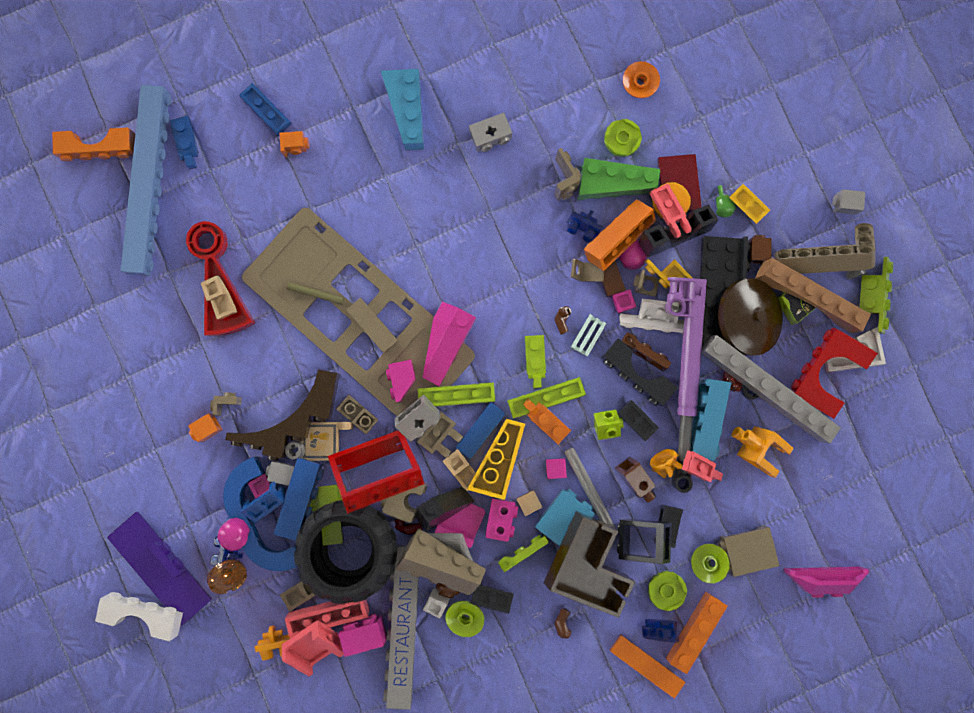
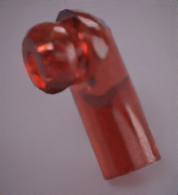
[722,371,742,392]

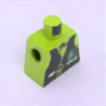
[778,291,816,325]

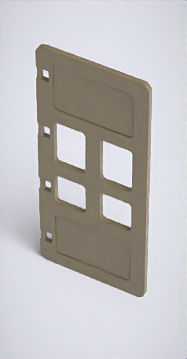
[242,208,475,420]

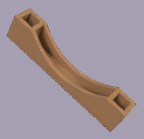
[755,258,871,333]

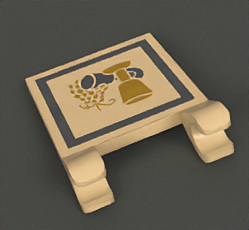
[301,422,353,461]

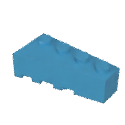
[381,69,424,151]
[691,379,731,461]

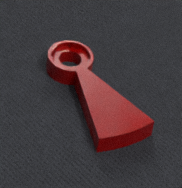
[186,221,256,337]

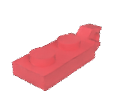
[682,451,723,482]

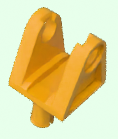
[731,426,794,478]

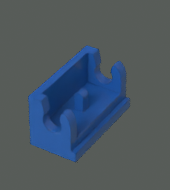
[241,481,285,523]

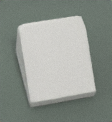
[423,589,450,619]

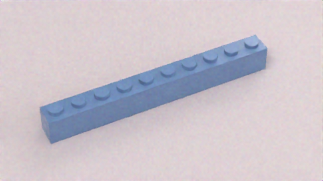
[121,85,171,276]

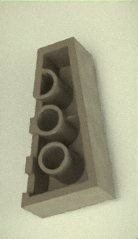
[395,529,486,595]

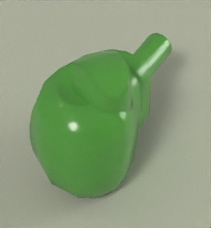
[715,185,736,217]

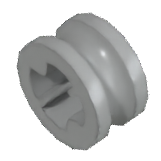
[285,442,305,459]

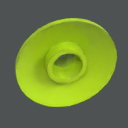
[691,544,730,584]
[445,601,485,637]

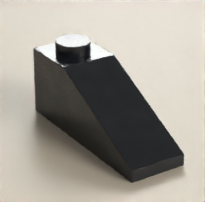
[415,487,474,532]

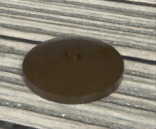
[718,278,783,356]

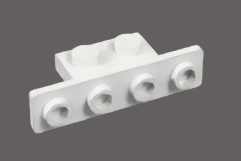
[619,299,684,334]

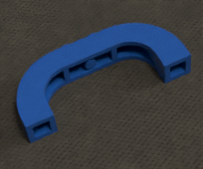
[223,456,297,571]

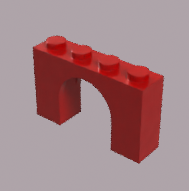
[790,327,878,419]

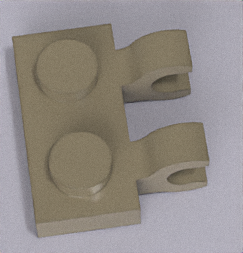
[417,412,463,458]

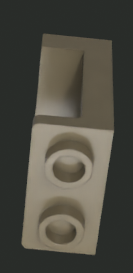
[718,526,780,577]

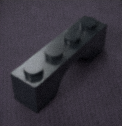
[638,204,719,258]
[601,339,678,406]

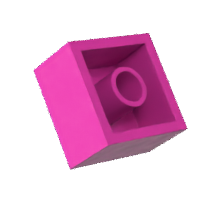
[338,613,387,657]

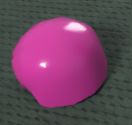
[619,240,647,270]
[218,518,250,551]

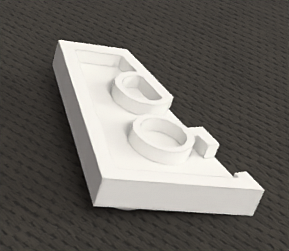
[825,327,886,373]

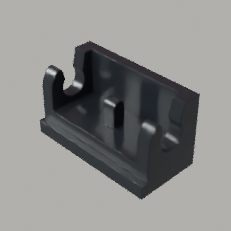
[617,400,659,441]
[654,504,683,548]
[471,585,514,614]

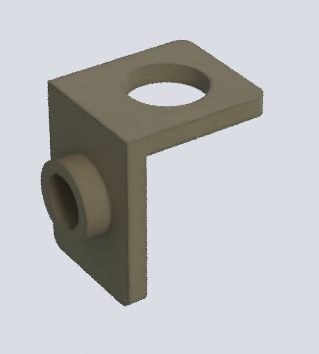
[571,259,604,282]
[633,270,659,297]

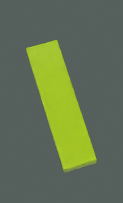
[507,377,586,419]
[417,382,495,407]

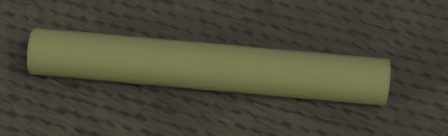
[287,282,344,305]

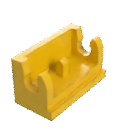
[729,184,770,224]

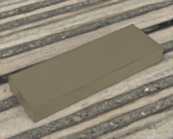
[346,297,398,353]

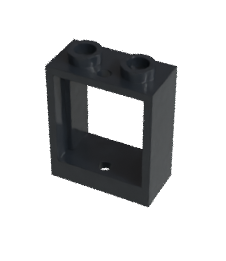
[617,519,671,564]

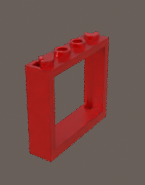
[328,430,425,513]

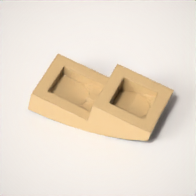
[201,276,237,319]
[443,449,476,492]

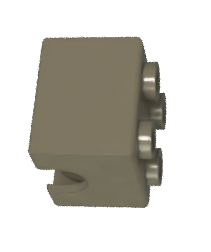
[380,481,428,523]

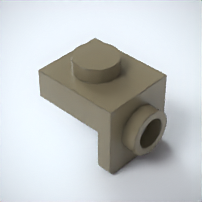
[210,392,242,416]

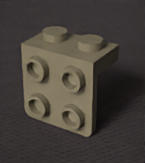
[554,148,581,201]

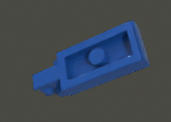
[169,115,199,169]

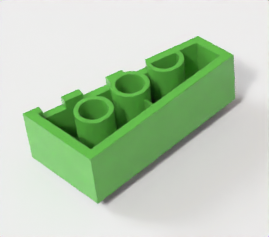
[577,158,660,201]

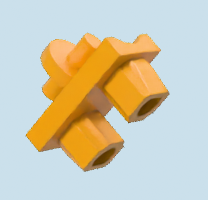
[254,625,291,661]

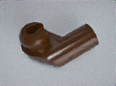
[554,306,571,335]
[554,608,571,639]

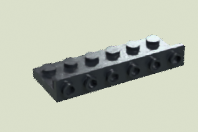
[700,236,751,347]

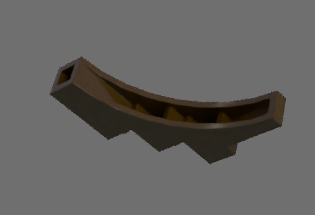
[225,370,340,461]

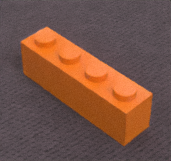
[584,199,656,271]
[666,591,728,674]

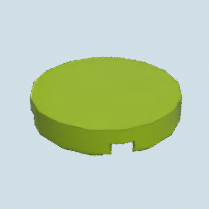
[604,119,642,157]
[647,571,687,611]

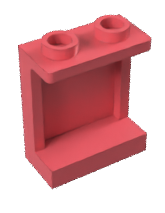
[282,620,344,677]

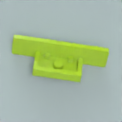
[859,257,893,334]

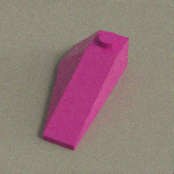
[422,302,476,387]

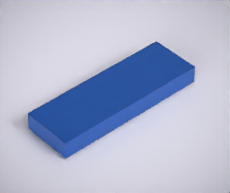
[239,83,292,136]
[456,402,506,459]

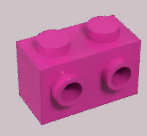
[485,497,518,542]

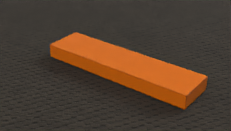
[610,634,686,699]

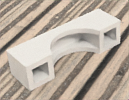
[95,592,183,641]

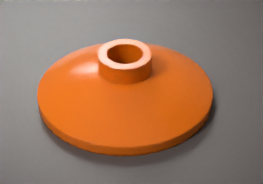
[622,61,660,98]

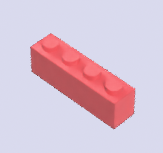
[285,599,369,638]

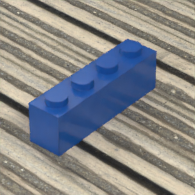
[274,458,324,541]

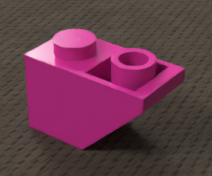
[386,359,416,403]

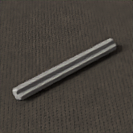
[565,448,617,530]

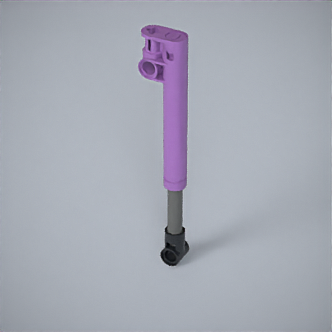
[665,277,707,493]

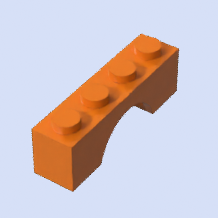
[52,127,135,162]

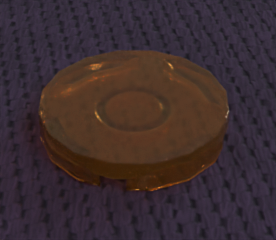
[207,559,247,594]

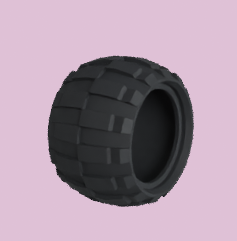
[294,500,398,604]

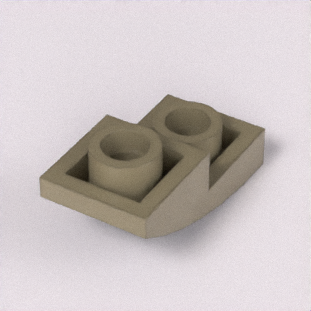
[336,394,379,434]

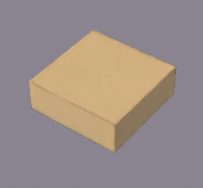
[516,490,542,516]

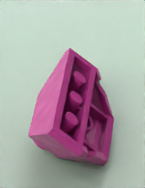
[784,566,869,598]

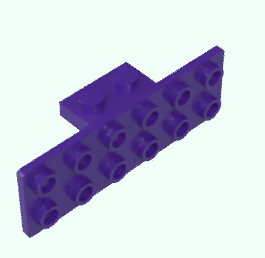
[107,512,212,626]

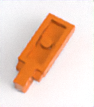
[523,399,571,444]

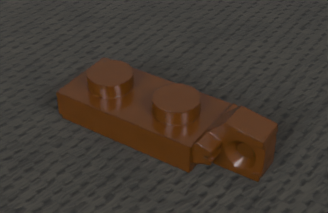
[621,332,671,372]

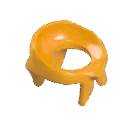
[650,449,683,478]

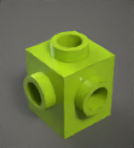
[593,410,624,440]

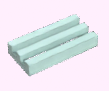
[571,314,607,357]

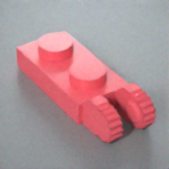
[650,183,691,238]

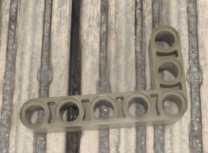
[775,223,876,274]

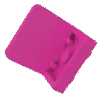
[434,504,485,548]

